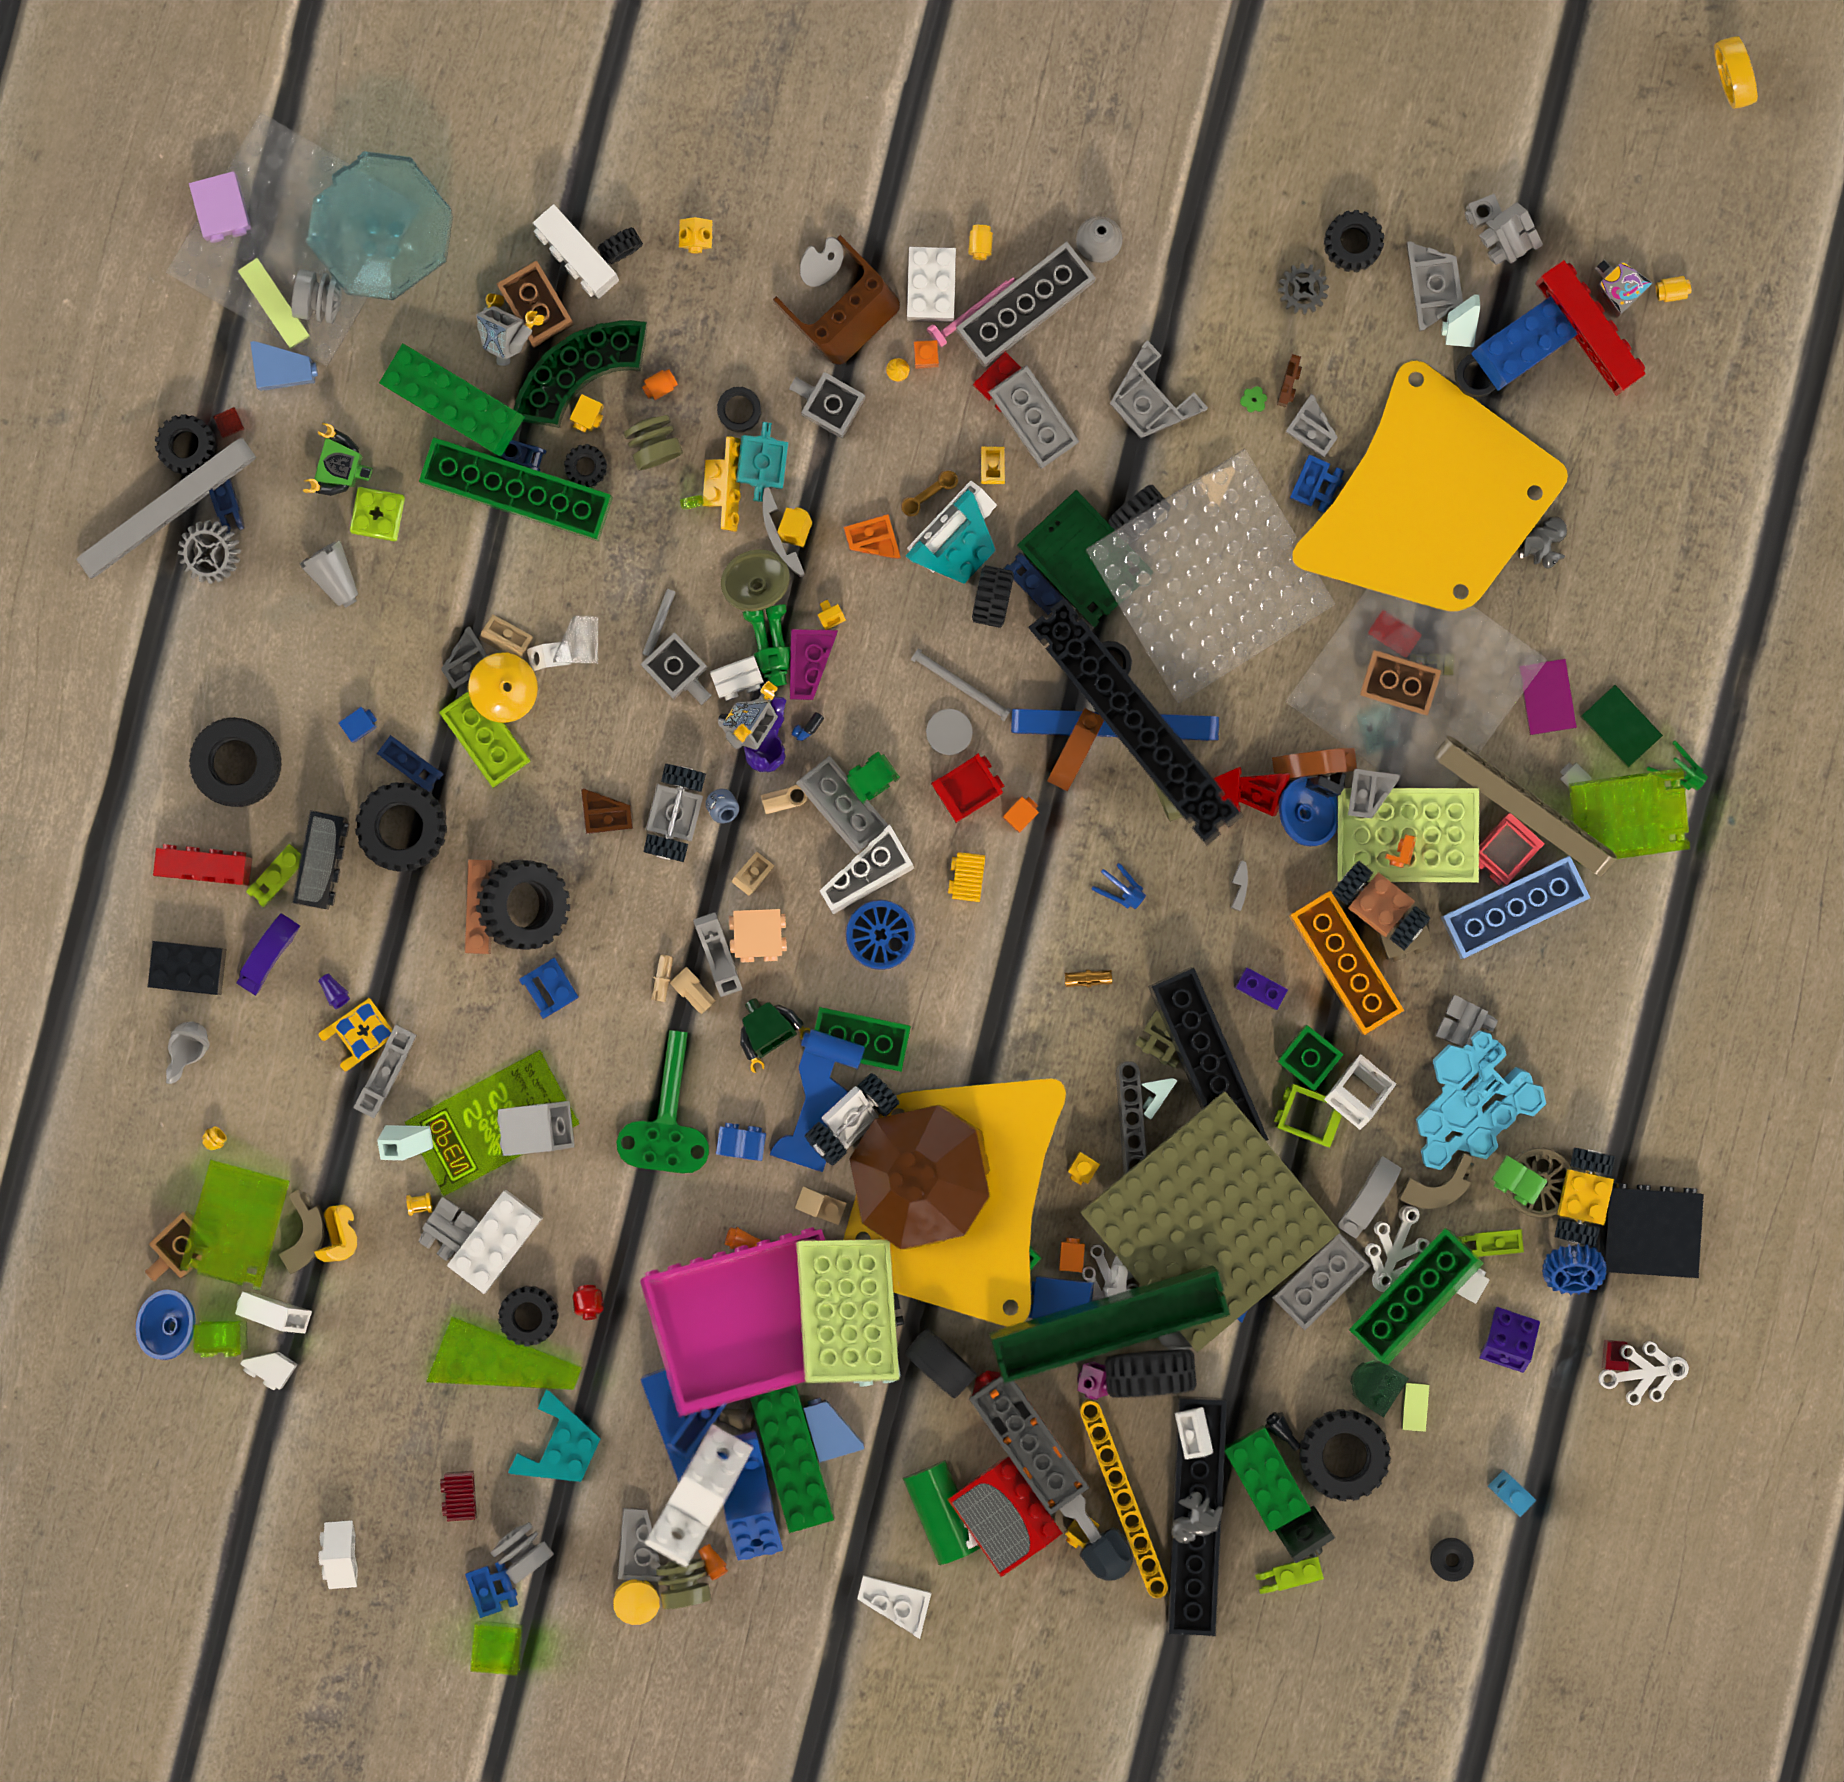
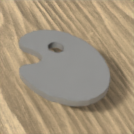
[800,236,843,287]

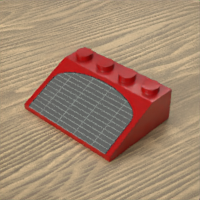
[948,1456,1063,1577]

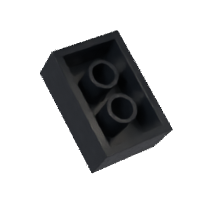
[147,941,227,995]

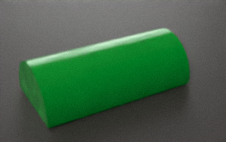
[902,1460,980,1565]

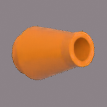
[725,1227,761,1249]
[698,1544,728,1581]

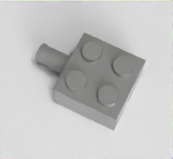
[789,372,865,439]
[641,632,712,705]

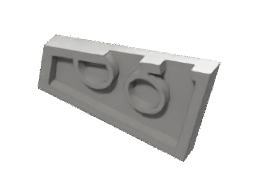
[617,1508,664,1582]

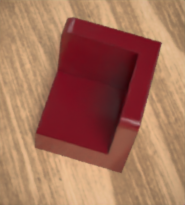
[1602,1340,1629,1371]

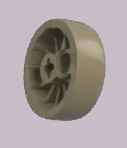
[1506,1148,1573,1218]

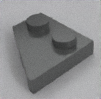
[441,626,488,689]

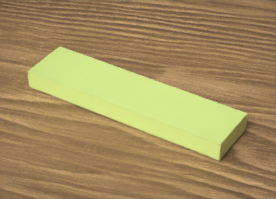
[238,258,310,349]

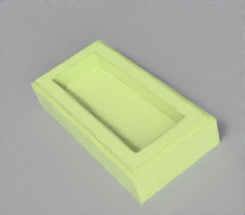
[1402,1382,1429,1432]

